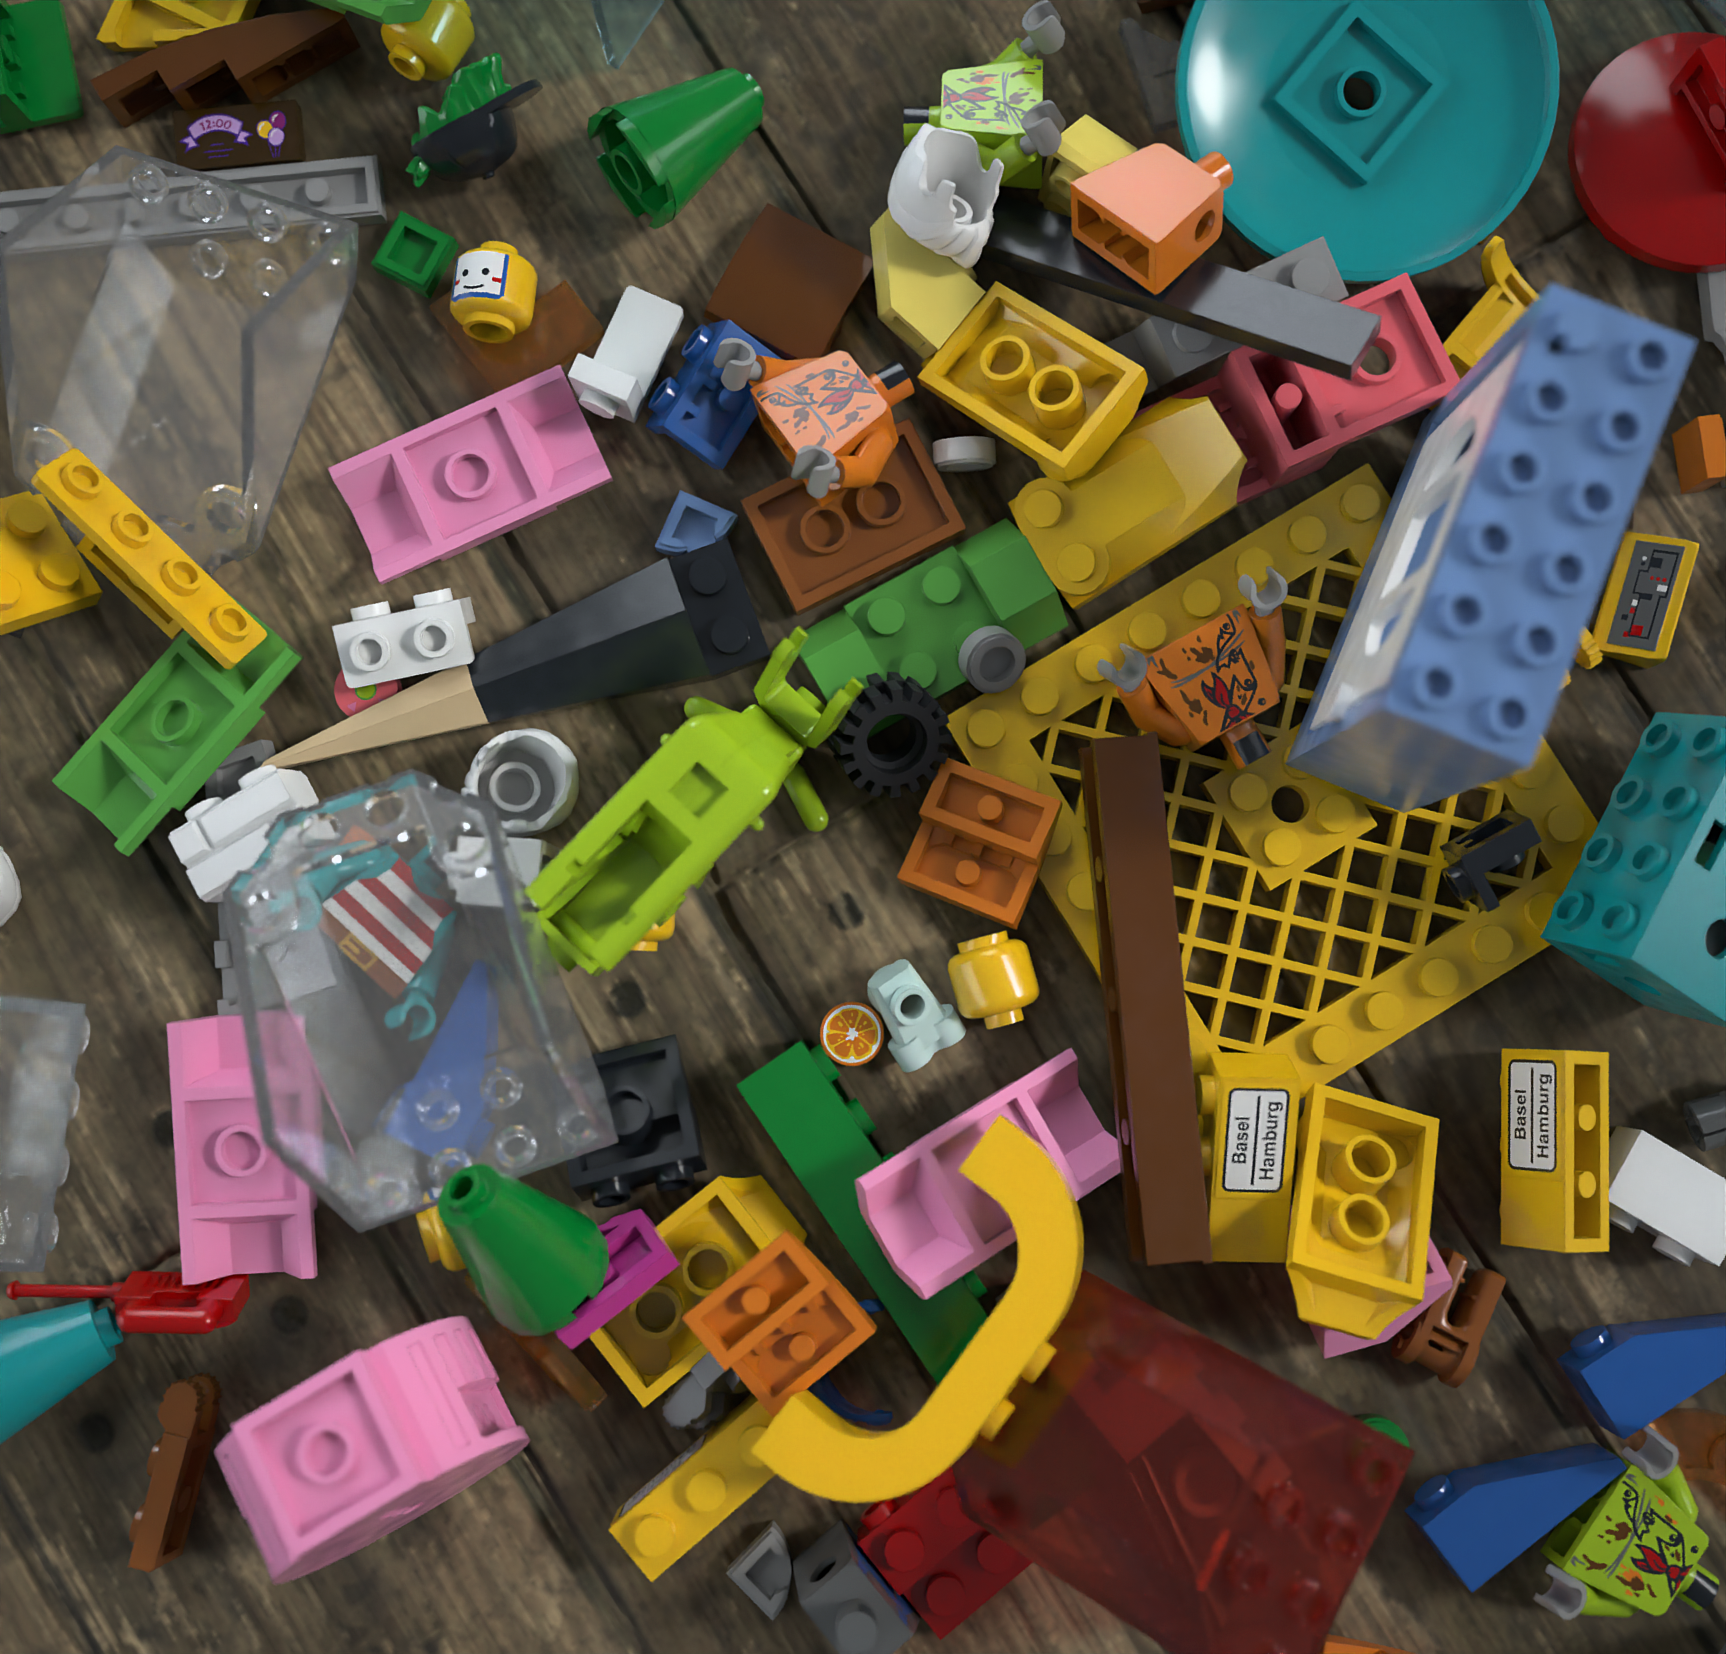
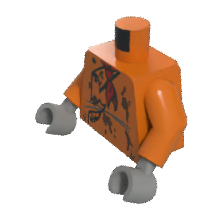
[713,338,914,507]
[1097,566,1288,770]

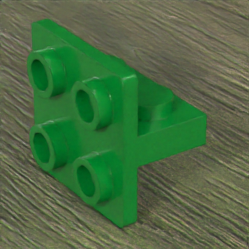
[0,0,84,134]

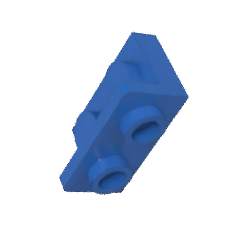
[645,319,780,469]

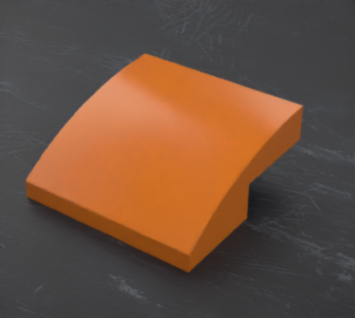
[897,758,1063,930]
[682,1229,877,1417]

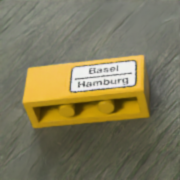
[1499,1048,1609,1253]
[1195,1052,1301,1263]
[609,1393,779,1582]

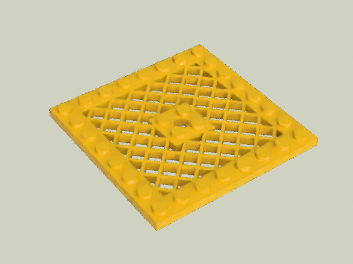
[945,463,1598,1136]

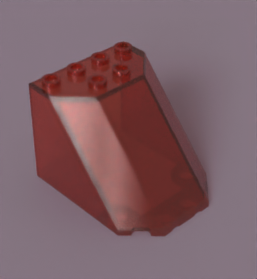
[951,1269,1416,1654]

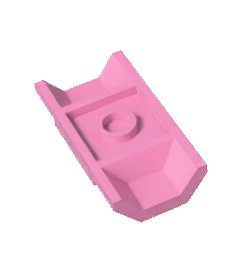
[328,364,613,585]
[167,1012,318,1285]
[855,1048,1121,1299]

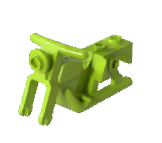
[523,626,864,977]

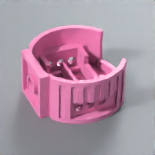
[215,1316,530,1584]

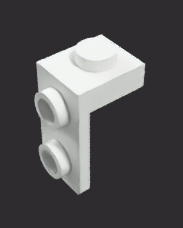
[568,286,684,423]

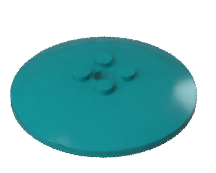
[1175,0,1560,284]

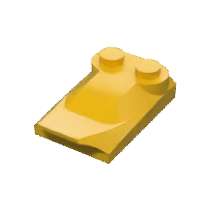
[917,281,1149,481]
[1008,396,1248,610]
[1286,1082,1440,1340]
[589,1175,808,1408]

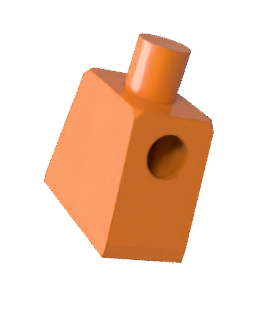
[1070,143,1233,295]

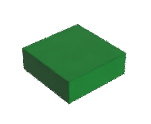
[371,210,459,299]

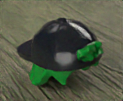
[405,52,543,188]

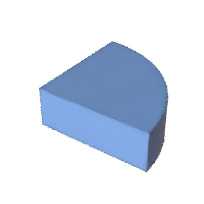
[655,490,739,556]

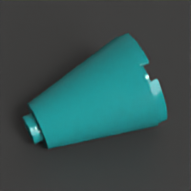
[0,1300,123,1445]

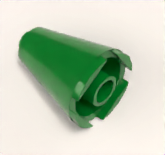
[587,67,765,229]
[437,1164,609,1336]

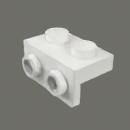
[332,588,476,688]

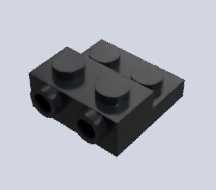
[550,1034,708,1208]

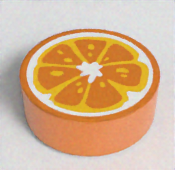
[820,1002,884,1066]

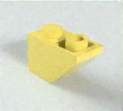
[1038,114,1138,217]
[870,208,986,359]

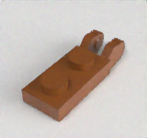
[128,1372,223,1573]

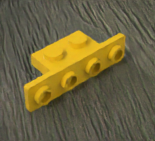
[31,448,267,669]

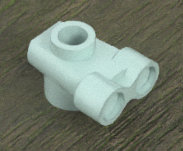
[867,959,966,1072]

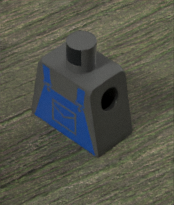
[792,1518,921,1654]

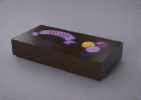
[172,99,306,174]

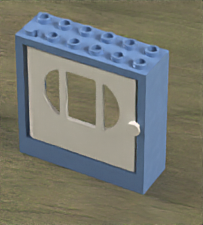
[1285,283,1697,813]

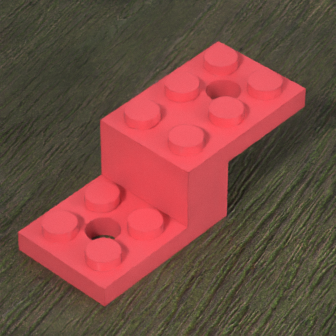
[1130,272,1460,508]

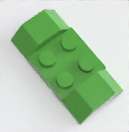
[798,518,1068,739]
[52,591,304,856]

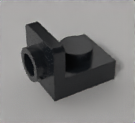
[1440,809,1542,912]

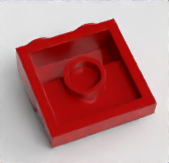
[857,1454,1041,1641]

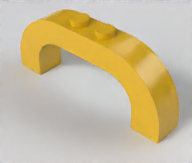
[750,1115,1084,1502]

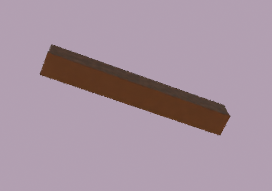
[1078,731,1213,1266]

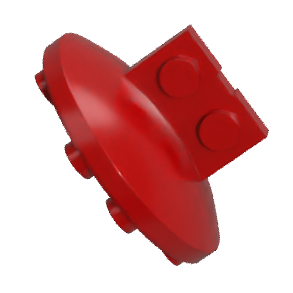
[1568,32,1726,273]

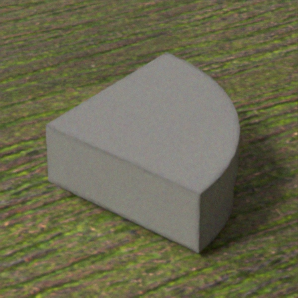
[726,1520,792,1621]

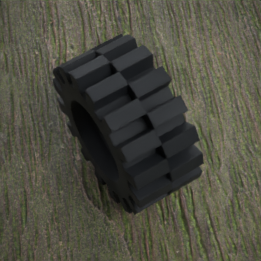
[827,671,952,798]

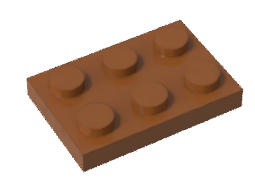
[740,418,966,617]

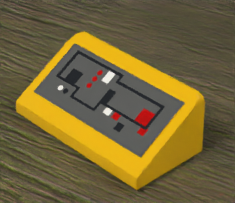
[1592,531,1699,669]

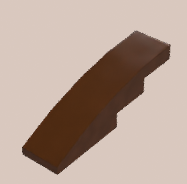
[90,8,361,128]

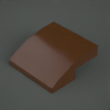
[704,203,874,360]

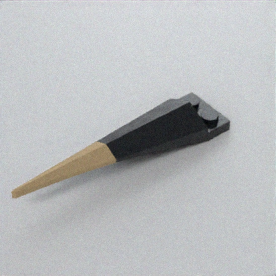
[260,538,771,769]

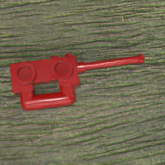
[6,1271,250,1334]

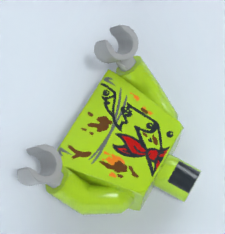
[904,0,1066,189]
[1533,1425,1719,1620]

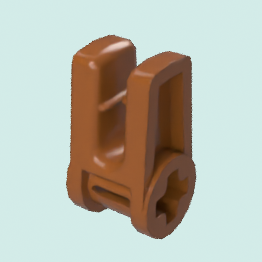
[1391,1247,1506,1388]

